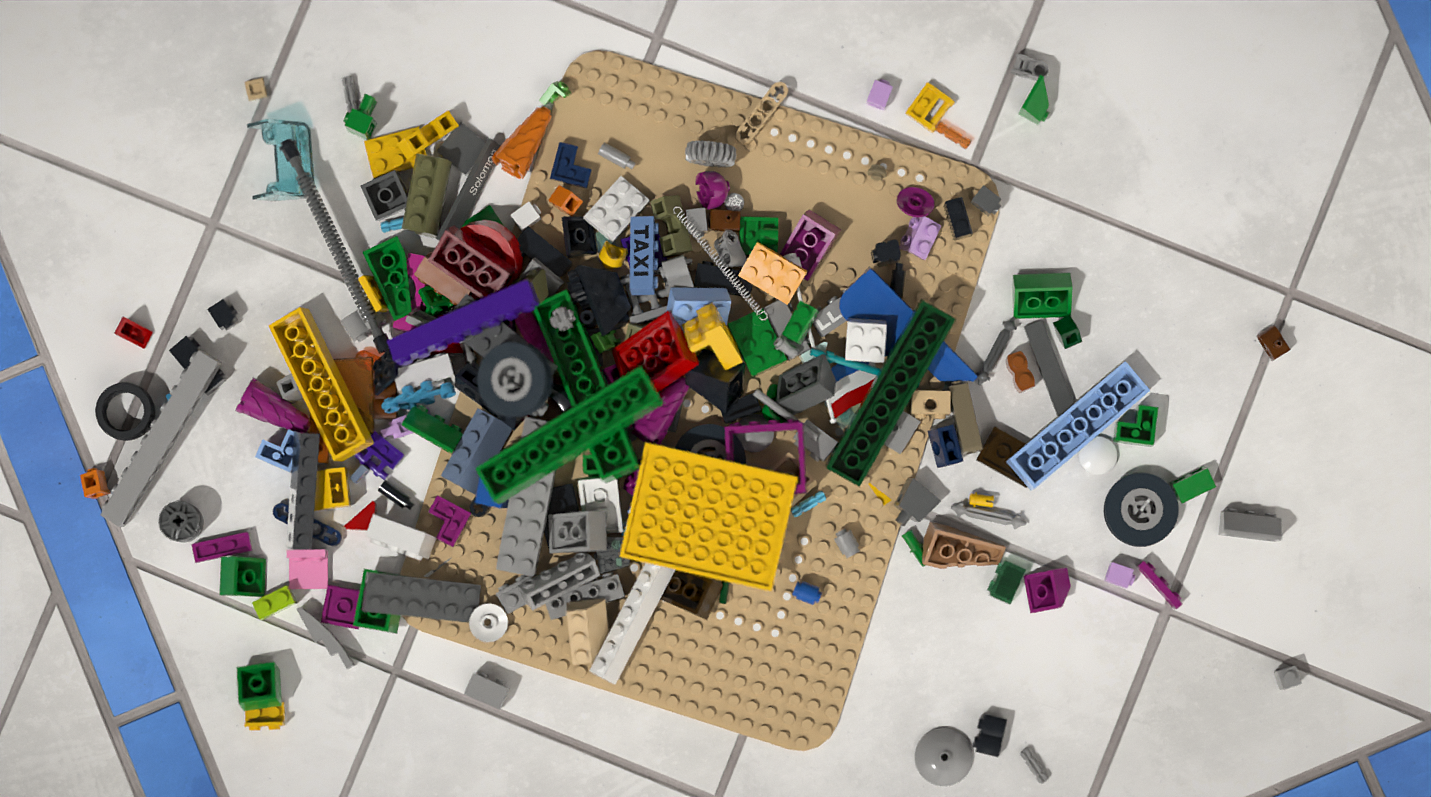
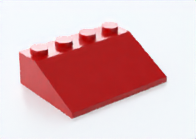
[612,311,699,392]

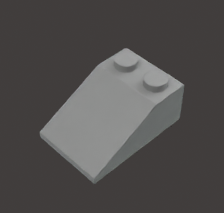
[548,511,607,553]

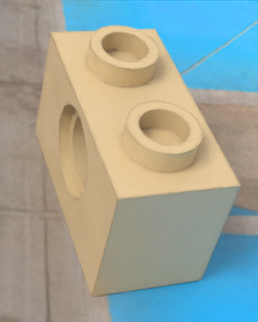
[911,390,950,419]

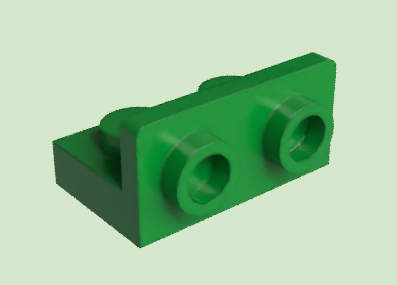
[418,286,455,316]

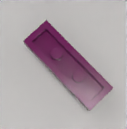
[191,532,253,563]
[1136,561,1182,610]

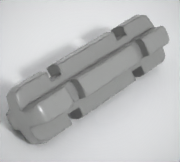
[342,76,358,112]
[1020,748,1048,784]

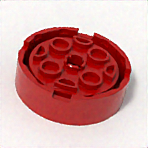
[460,220,523,300]

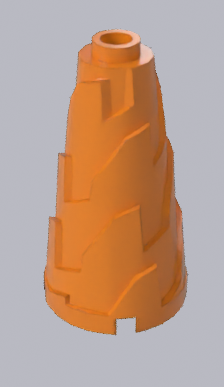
[491,106,552,179]

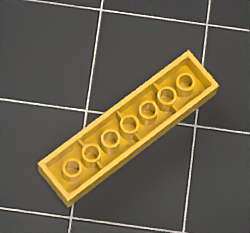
[268,307,374,462]

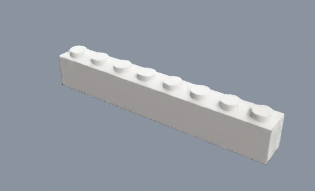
[590,563,675,684]

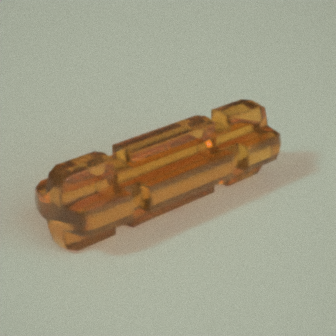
[936,122,971,149]

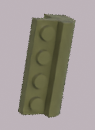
[401,153,452,238]

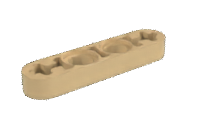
[736,82,788,145]

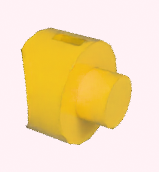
[599,241,628,269]

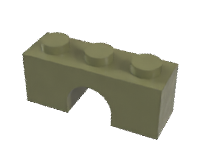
[650,195,692,257]

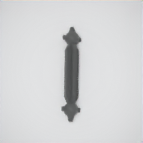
[976,317,1017,385]

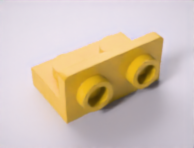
[244,702,285,731]

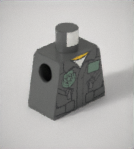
[597,537,630,574]

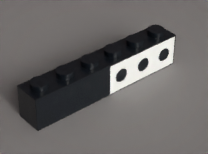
[286,431,320,550]

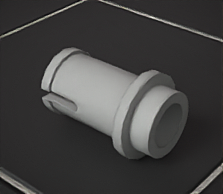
[774,336,799,359]

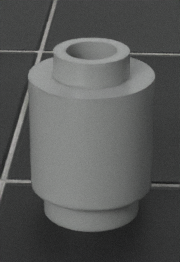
[834,529,860,558]

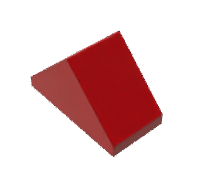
[114,317,153,349]
[344,501,377,531]

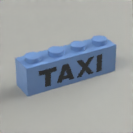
[630,216,659,295]

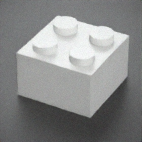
[845,318,886,363]

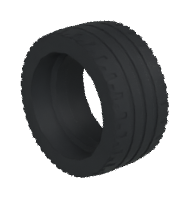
[95,382,155,441]

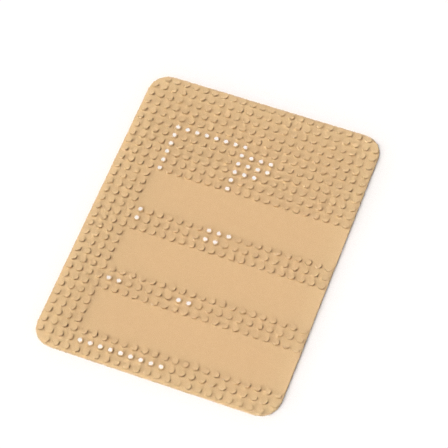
[400,50,1000,751]

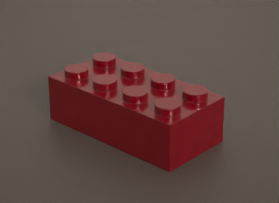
[428,225,516,299]

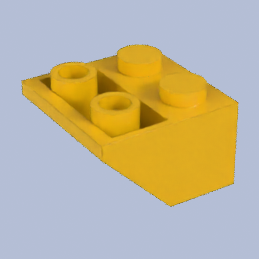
[314,467,351,511]

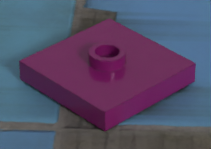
[320,585,360,630]

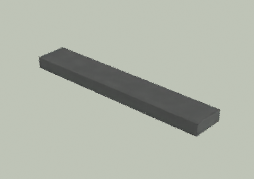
[1024,320,1074,417]

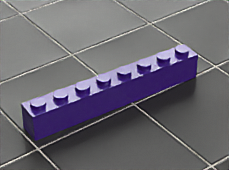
[387,280,540,366]

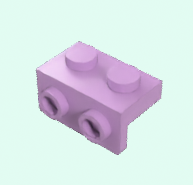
[899,216,941,260]

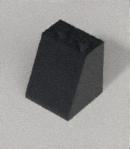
[684,349,745,413]

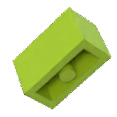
[251,585,297,620]

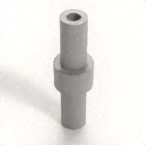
[459,341,479,370]

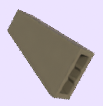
[948,380,983,455]

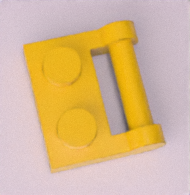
[905,82,955,133]

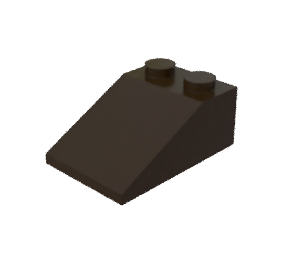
[660,569,723,620]

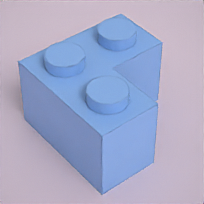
[255,429,294,473]

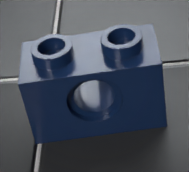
[928,424,964,468]

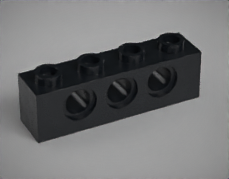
[455,363,527,431]

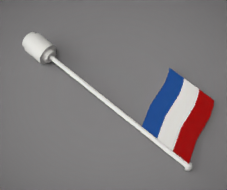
[783,253,877,423]

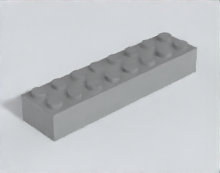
[496,417,556,577]

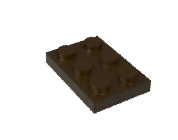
[976,426,1027,488]

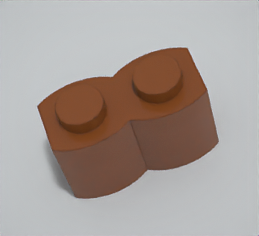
[1006,351,1035,393]

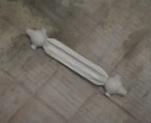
[951,502,1027,529]

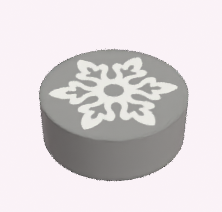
[725,193,744,211]

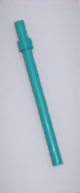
[809,348,920,388]

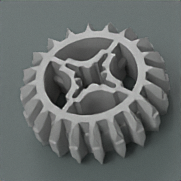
[685,140,737,168]

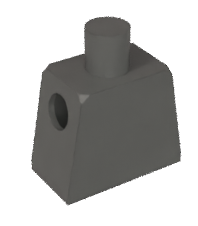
[894,478,941,526]

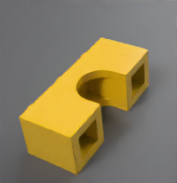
[397,110,459,160]

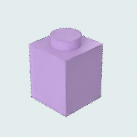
[866,79,893,111]
[1104,562,1135,589]

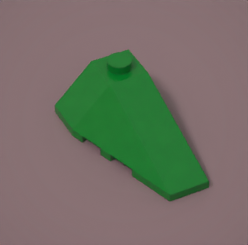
[363,236,412,321]

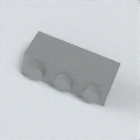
[763,300,811,361]

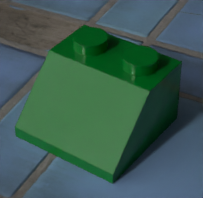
[219,557,266,597]

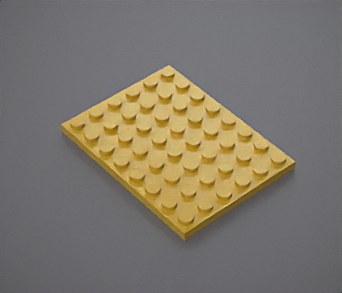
[619,443,798,592]

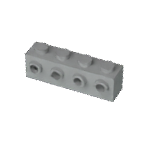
[518,552,600,610]
[546,572,625,620]

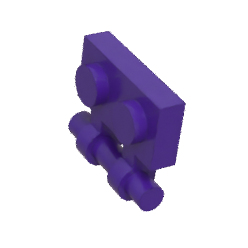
[355,431,405,481]

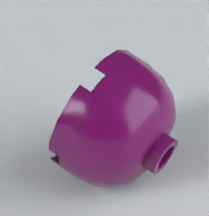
[695,171,730,210]

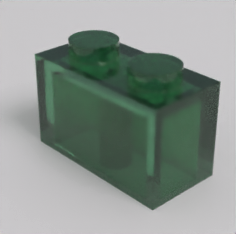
[987,560,1026,605]

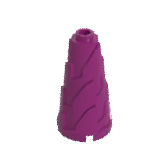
[627,376,690,446]
[235,377,312,432]

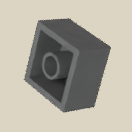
[360,170,408,221]

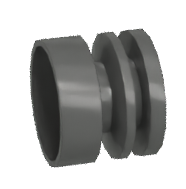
[158,501,204,543]

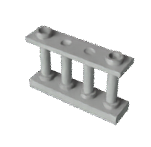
[620,257,694,325]

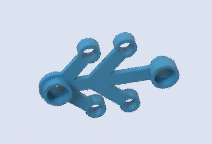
[381,381,456,413]

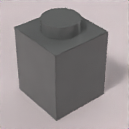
[971,185,1001,217]

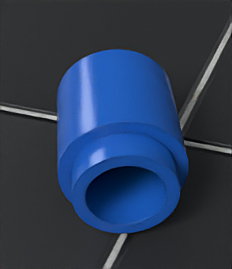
[792,581,822,605]

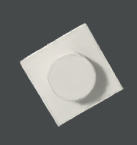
[511,202,541,232]

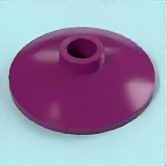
[896,187,934,217]

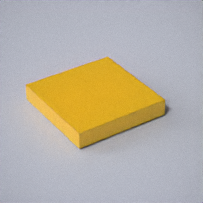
[358,275,389,312]

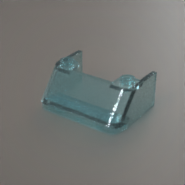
[247,119,315,201]

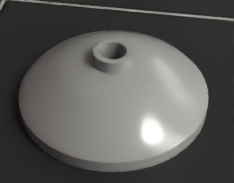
[915,728,973,786]

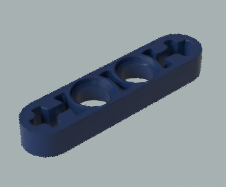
[273,503,342,546]

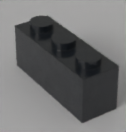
[517,226,573,279]
[694,261,753,298]
[169,336,225,395]

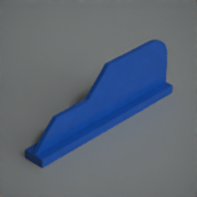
[839,266,978,382]

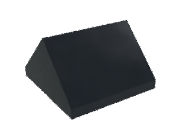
[561,216,597,258]

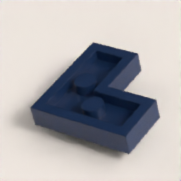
[550,142,592,189]

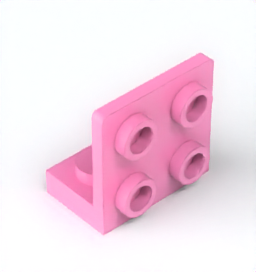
[287,549,328,589]

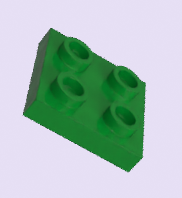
[740,216,779,256]

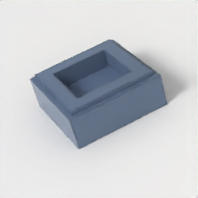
[349,464,369,484]

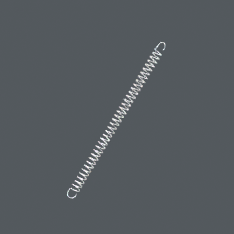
[673,207,768,320]

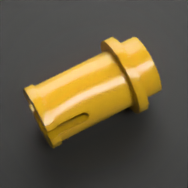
[969,492,994,508]

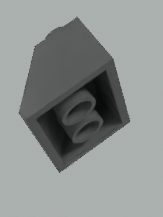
[776,354,836,415]

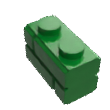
[782,300,819,345]

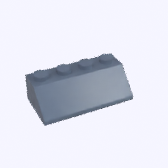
[441,408,512,495]

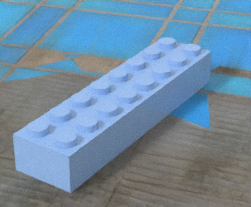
[1006,361,1150,491]

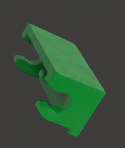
[1169,466,1216,503]

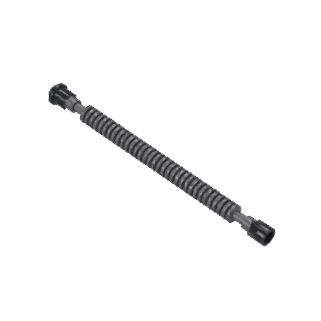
[279,138,389,354]

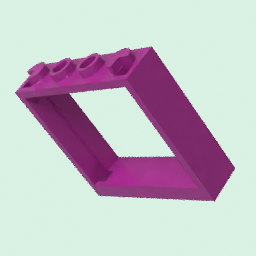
[725,419,807,494]

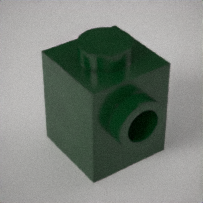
[1053,315,1082,349]

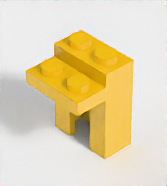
[682,303,743,370]

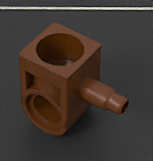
[709,210,741,232]
[1257,325,1291,361]

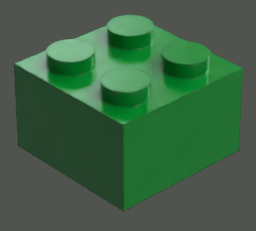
[236,662,282,711]

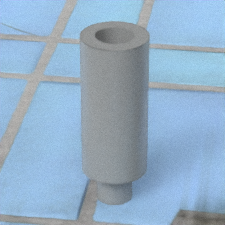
[598,142,636,169]

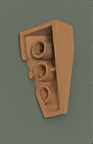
[922,521,1006,569]

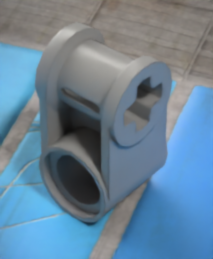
[1011,54,1049,81]
[714,230,746,267]

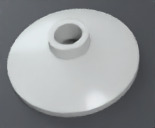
[469,603,508,642]

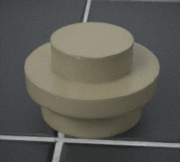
[868,165,887,181]

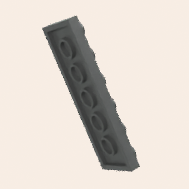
[362,572,481,623]

